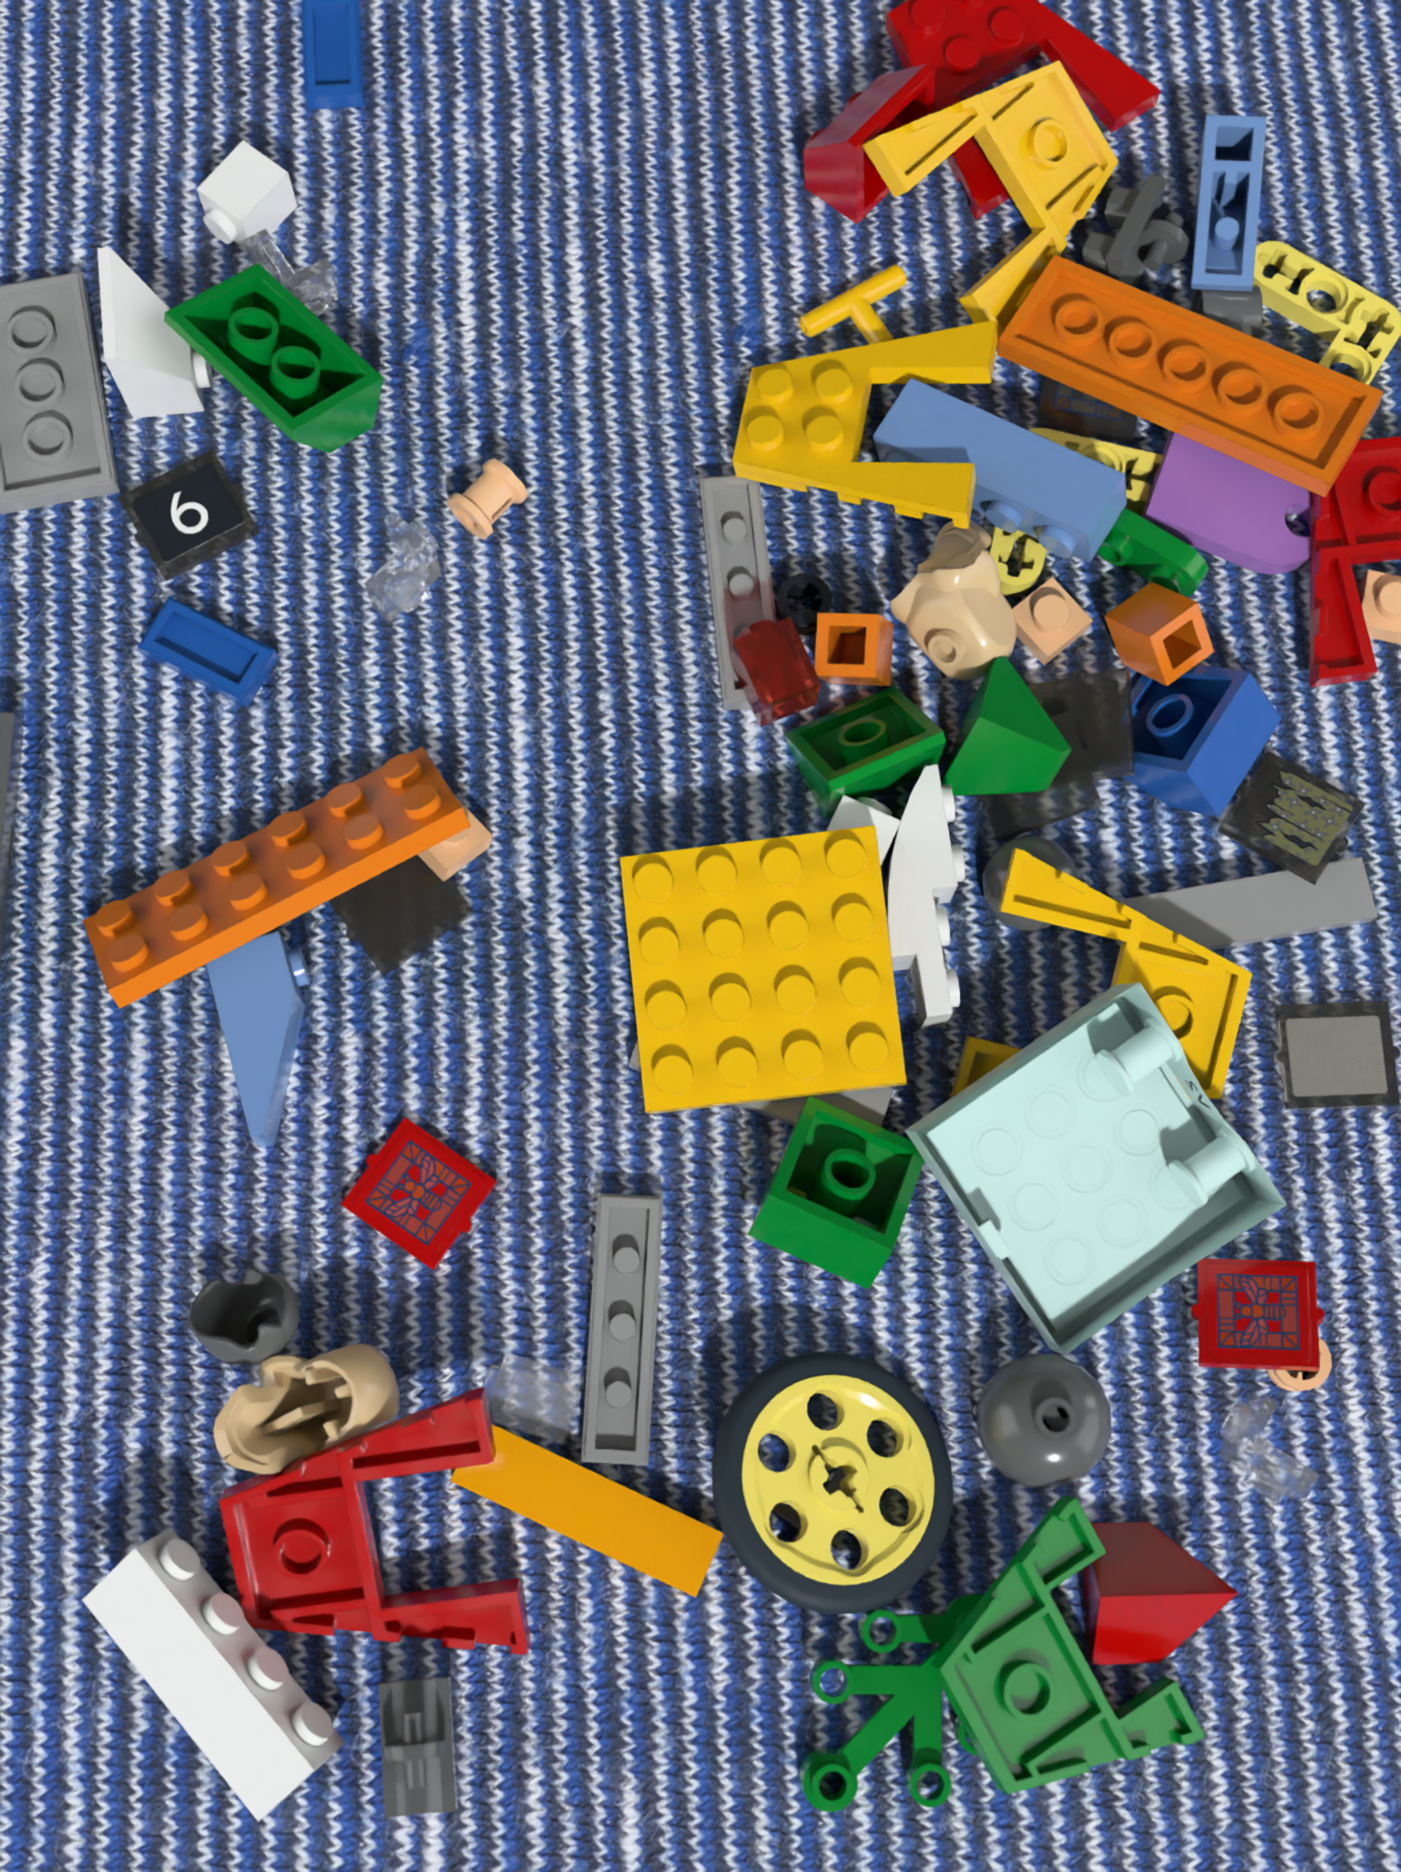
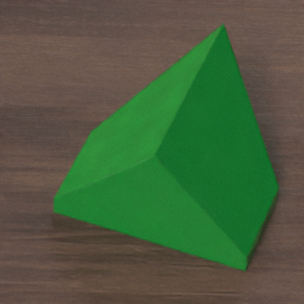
[940,656,1072,796]

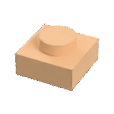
[1359,570,1401,645]
[1012,577,1093,665]
[417,798,493,882]

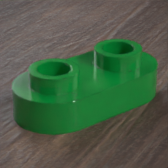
[1097,508,1208,596]

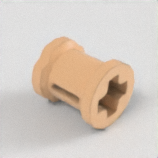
[447,458,528,540]

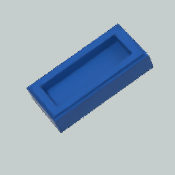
[301,0,365,110]
[137,596,279,709]

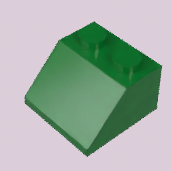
[748,1095,924,1289]

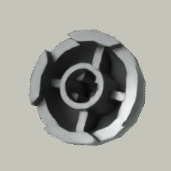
[975,1354,1112,1488]

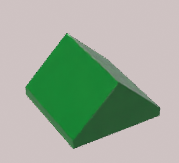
[784,686,946,819]

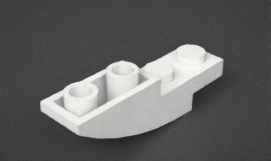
[884,765,965,1030]

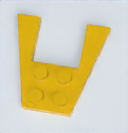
[862,61,1119,344]
[732,321,998,529]
[951,848,1252,1099]

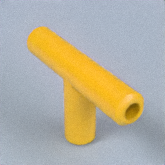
[799,264,907,344]

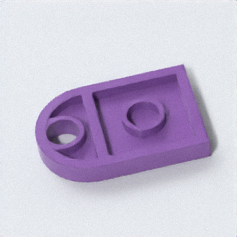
[1141,431,1312,574]

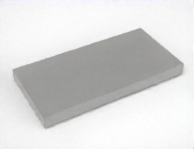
[0,271,121,515]

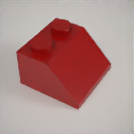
[803,64,935,224]

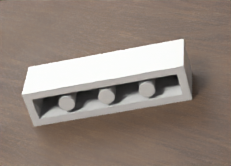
[82,1528,345,1822]

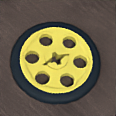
[712,1351,953,1614]

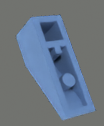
[1191,115,1267,292]
[206,931,310,1149]

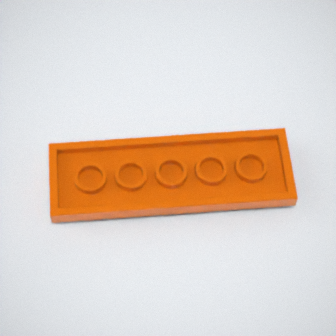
[997,254,1384,497]
[82,747,471,1009]

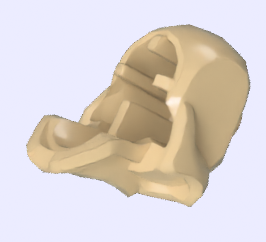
[890,520,1017,681]
[213,1343,400,1474]

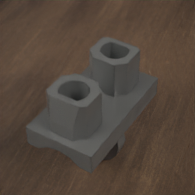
[1082,174,1190,287]
[378,1676,458,1818]

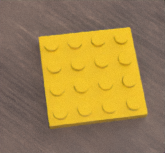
[620,825,907,1114]

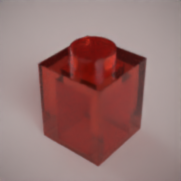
[731,617,821,727]

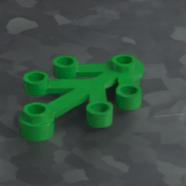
[799,1593,983,1812]

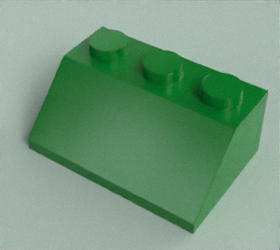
[164,263,383,453]

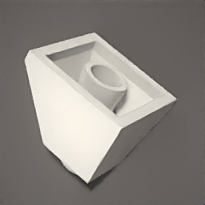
[97,247,213,419]

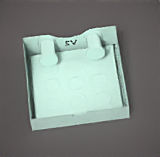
[905,982,1287,1355]

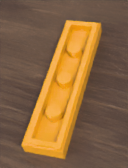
[450,1424,724,1598]

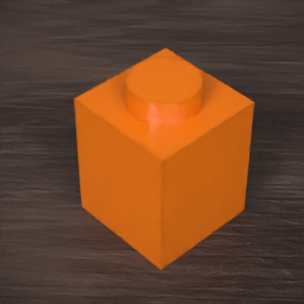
[1104,582,1214,686]
[814,613,894,686]

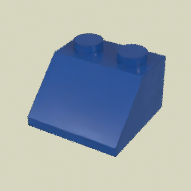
[1091,664,1282,817]

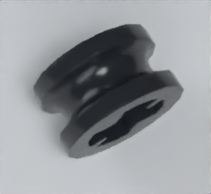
[776,573,832,636]

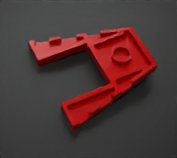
[885,0,1161,220]
[1309,436,1401,687]
[219,1387,531,1655]

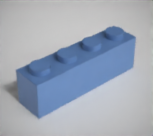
[873,378,1127,563]

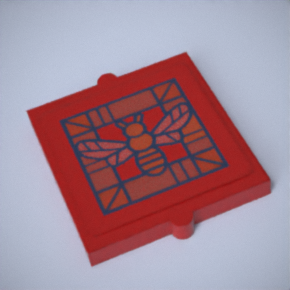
[341,1117,497,1271]
[1191,1258,1325,1371]

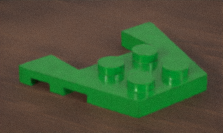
[930,1495,1205,1795]

